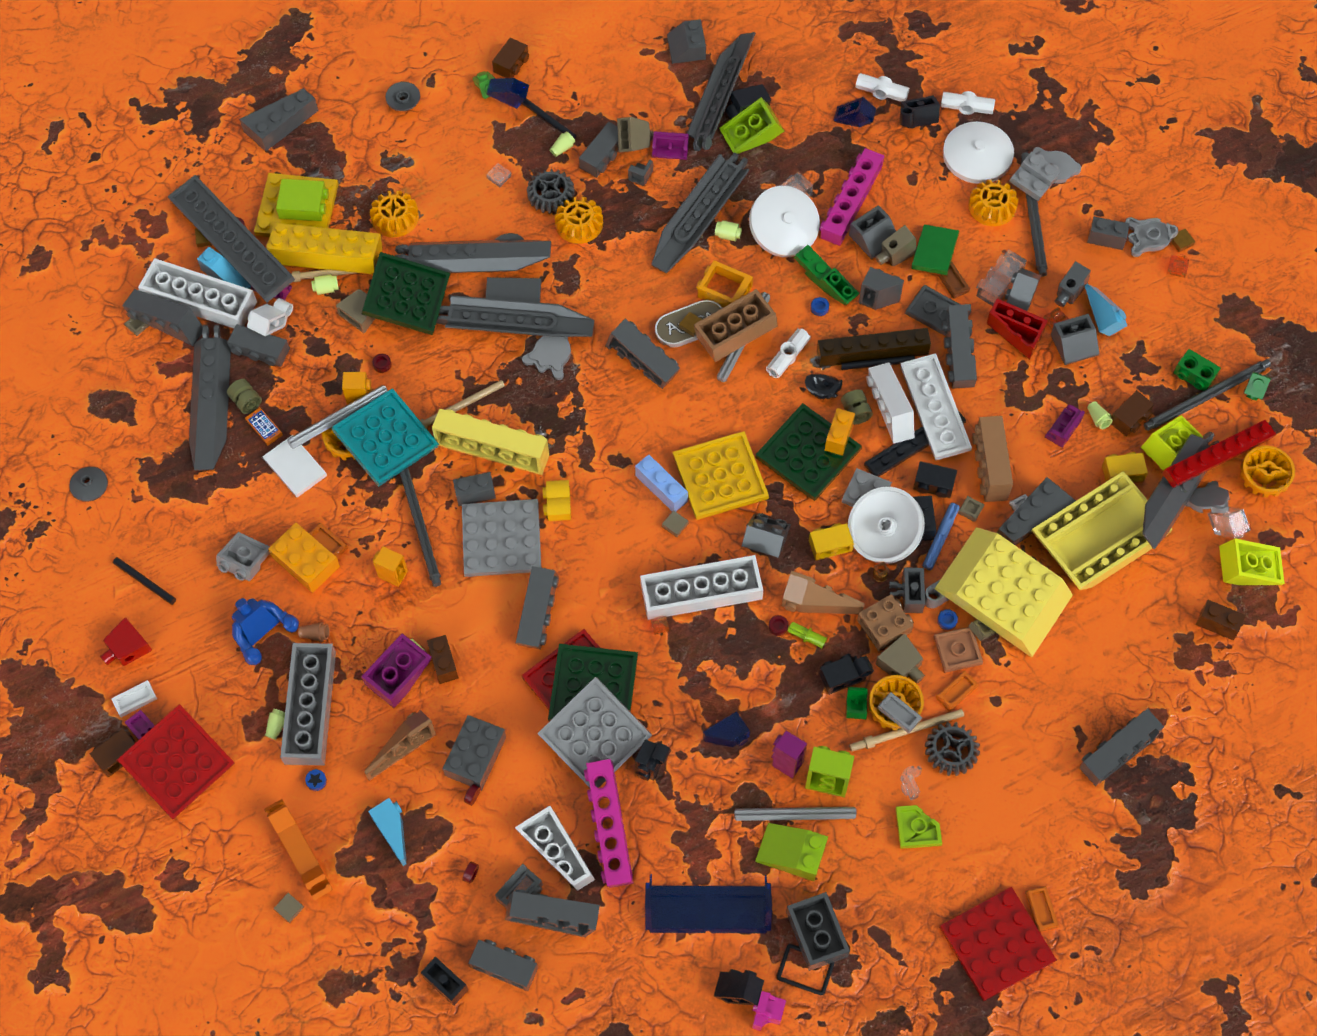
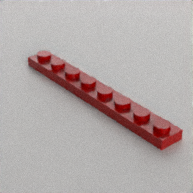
[1162,420,1276,488]

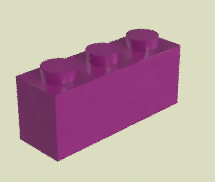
[771,731,807,779]

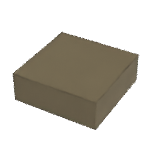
[124,318,149,336]
[958,496,985,522]
[662,510,689,537]
[969,619,996,641]
[274,893,304,923]

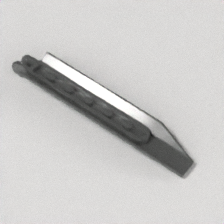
[687,32,756,151]
[651,153,750,274]
[395,239,551,273]
[436,295,595,337]
[189,325,231,471]
[1143,431,1219,549]

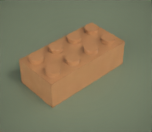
[694,289,778,362]
[972,416,1013,502]

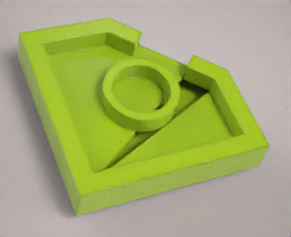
[895,805,942,849]

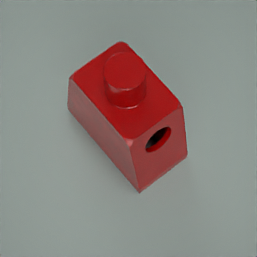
[100,617,152,666]

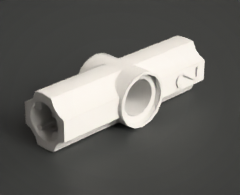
[855,73,910,102]
[941,91,995,115]
[766,328,811,378]

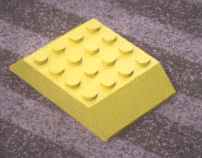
[1031,471,1172,590]
[934,527,1073,657]

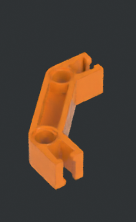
[264,799,333,900]

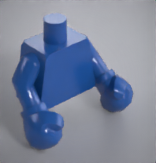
[232,598,299,665]

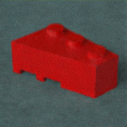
[986,298,1048,360]

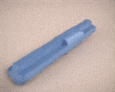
[922,503,960,570]

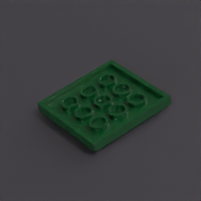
[361,252,450,335]
[755,403,862,501]
[548,644,638,722]

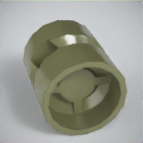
[227,379,262,414]
[841,389,873,425]

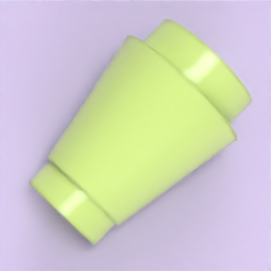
[549,131,575,157]
[1087,401,1113,429]
[265,709,285,740]

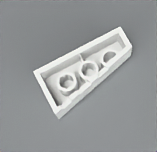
[866,363,915,444]
[515,806,595,891]

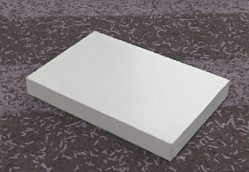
[262,435,327,498]

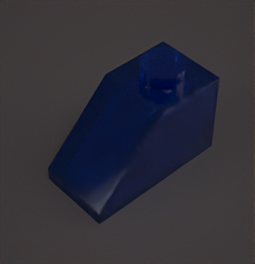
[486,78,529,109]
[834,97,876,127]
[703,711,750,747]

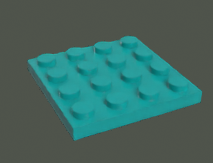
[332,388,439,487]

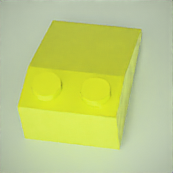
[1141,415,1203,471]
[1219,538,1285,585]

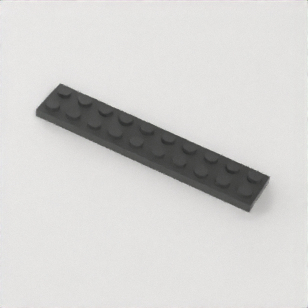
[168,175,295,302]

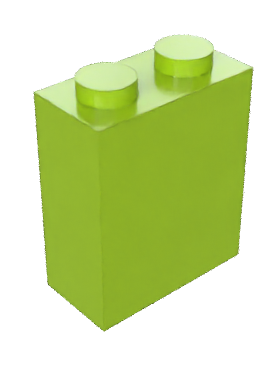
[276,179,329,221]

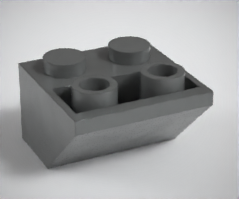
[849,205,896,259]
[859,267,904,310]
[1051,314,1100,365]
[742,513,791,557]

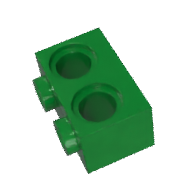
[1173,349,1221,391]

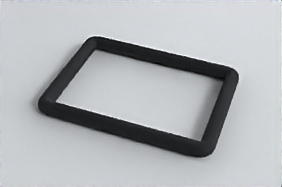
[777,944,835,995]

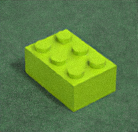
[805,746,854,798]

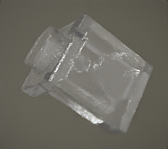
[900,766,922,800]

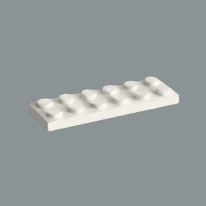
[900,353,972,461]

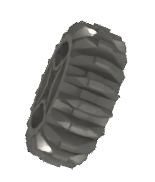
[527,168,575,214]
[925,721,980,776]

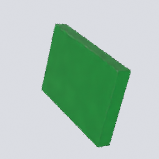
[912,224,959,275]

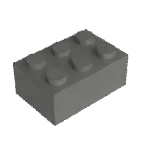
[443,715,506,791]
[786,892,850,971]

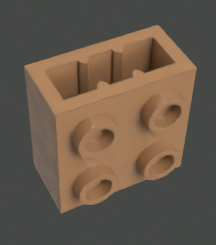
[857,594,914,651]

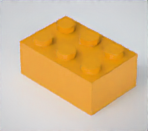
[268,523,340,593]

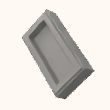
[877,692,922,734]

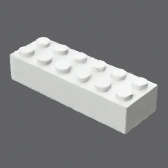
[138,258,257,328]
[640,555,763,620]

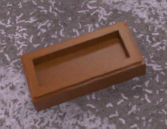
[937,261,970,299]

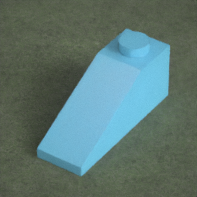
[197,247,251,289]
[1084,284,1127,336]
[368,798,407,866]

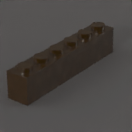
[817,328,931,367]

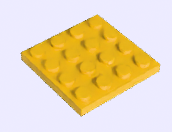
[254,173,339,237]
[673,431,769,520]

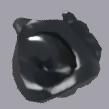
[805,374,843,400]

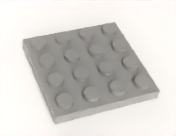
[462,499,542,577]
[537,677,652,788]

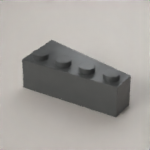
[239,88,318,151]
[122,289,203,346]
[941,304,977,389]
[605,318,680,389]
[997,477,1076,545]
[516,566,559,650]
[1080,708,1164,786]
[505,890,600,937]

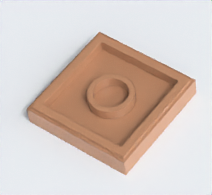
[934,627,983,673]

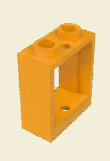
[696,260,753,308]

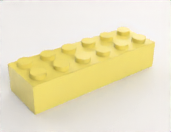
[432,409,549,475]

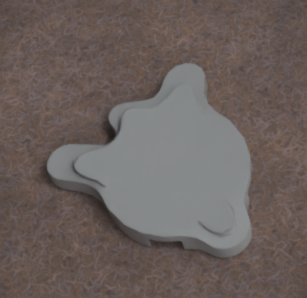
[1033,147,1081,183]
[1125,217,1178,257]
[522,336,571,380]
[1185,481,1230,513]

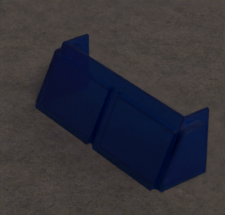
[645,874,772,933]

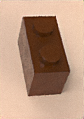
[492,37,529,80]
[1111,390,1154,437]
[1196,600,1245,640]
[427,635,459,684]
[90,729,135,777]

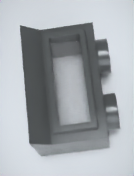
[495,864,543,909]

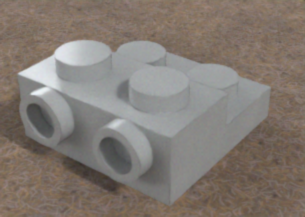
[1009,152,1061,201]
[216,532,270,581]

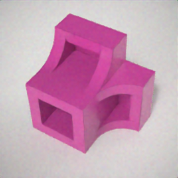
[752,991,786,1031]

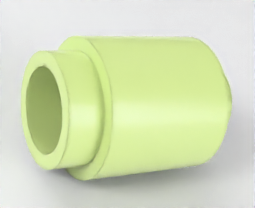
[715,220,742,242]
[311,274,339,295]

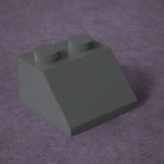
[667,19,706,64]

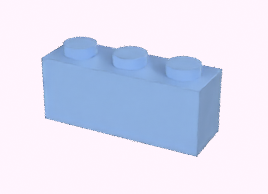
[635,455,688,512]

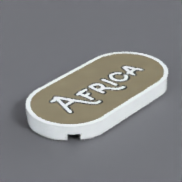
[655,300,722,348]

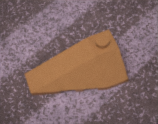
[782,571,865,614]
[364,710,436,781]

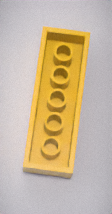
[266,223,382,274]

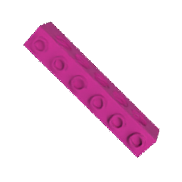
[819,148,884,246]
[584,759,634,888]

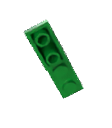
[794,245,860,305]

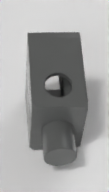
[1055,261,1091,307]

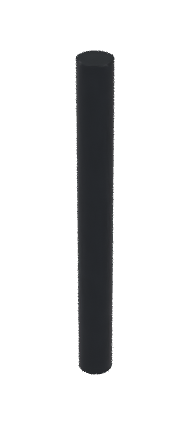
[521,97,577,139]
[841,355,915,370]
[113,557,176,605]

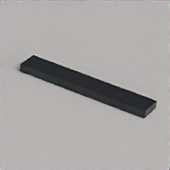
[864,411,966,477]

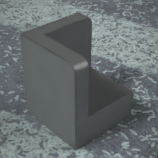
[628,160,653,186]

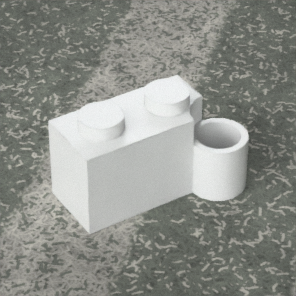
[247,298,293,336]

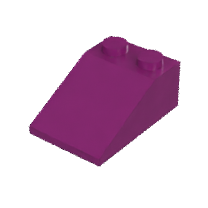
[361,633,432,708]

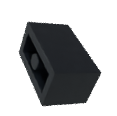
[913,461,957,498]
[421,957,468,1006]
[714,969,764,1006]

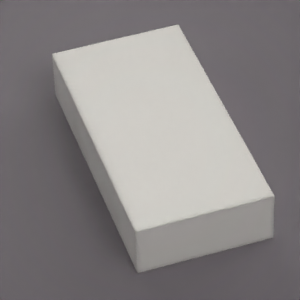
[111,680,157,717]

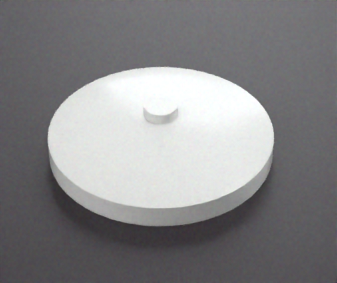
[943,122,1014,184]
[749,186,820,257]
[848,487,925,564]

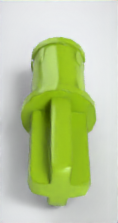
[788,622,827,649]

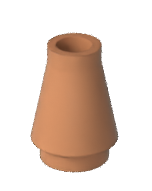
[298,622,329,642]

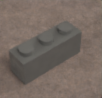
[579,122,619,178]
[227,324,290,367]
[468,939,538,991]

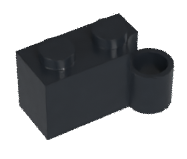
[725,84,771,120]
[899,95,940,128]
[913,496,936,548]
[819,654,874,695]
[635,739,671,781]

